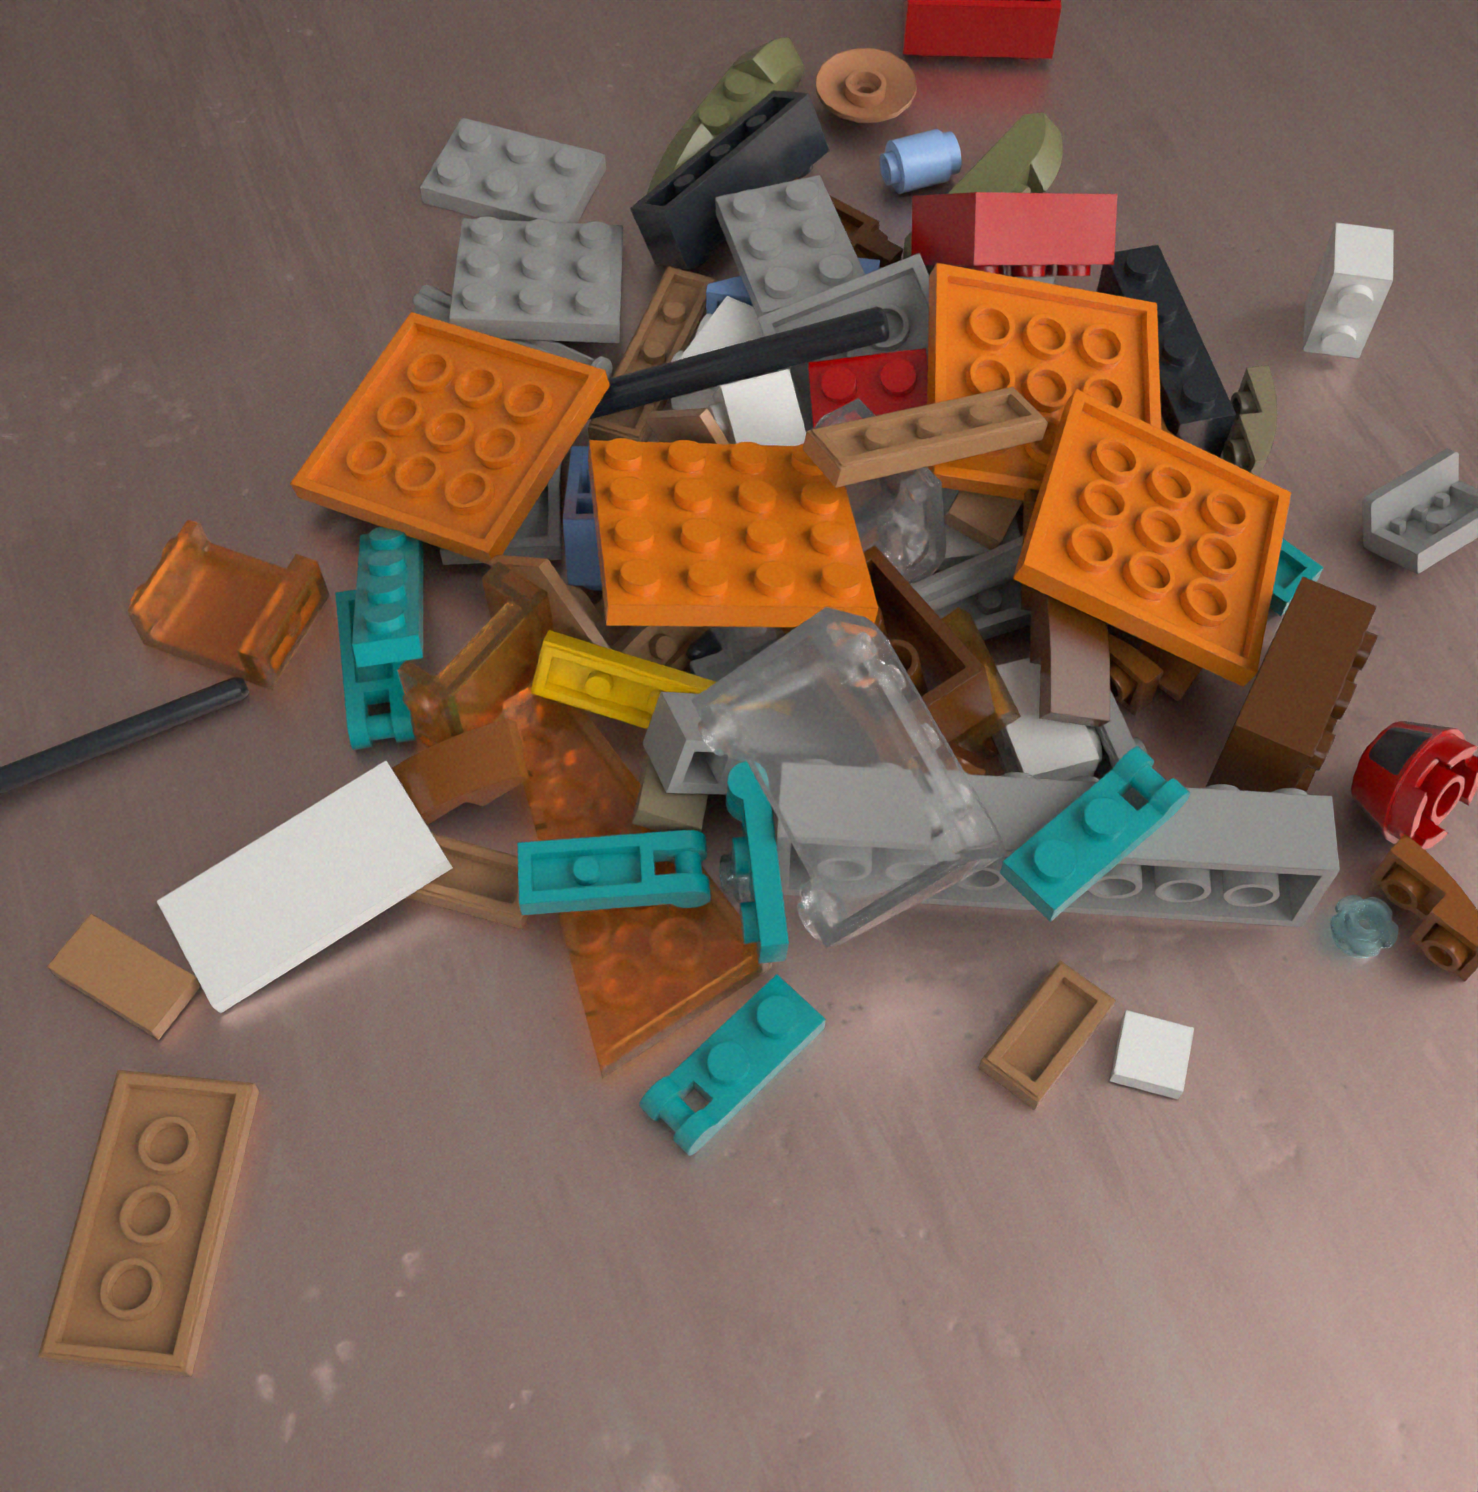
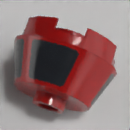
[1351,721,1478,850]

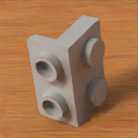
[1362,449,1478,574]

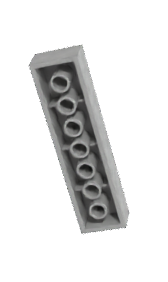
[777,760,1340,927]

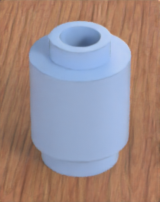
[879,129,961,194]

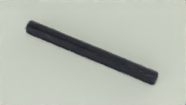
[588,306,890,420]

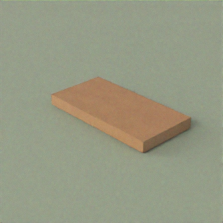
[38,1070,259,1377]

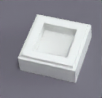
[1110,1010,1194,1099]

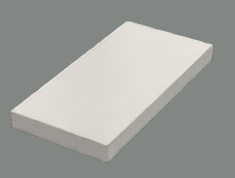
[157,761,453,1013]

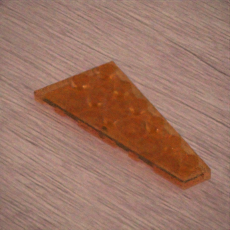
[502,686,772,1079]

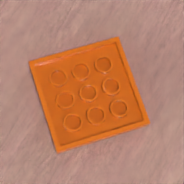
[926,263,1161,500]
[290,312,610,564]
[1013,389,1291,687]
[588,438,878,628]

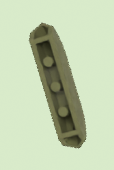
[647,37,805,194]
[903,112,1063,275]

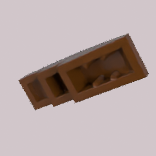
[1021,489,1110,727]

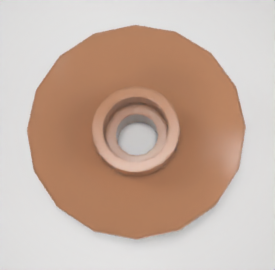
[815,48,917,123]

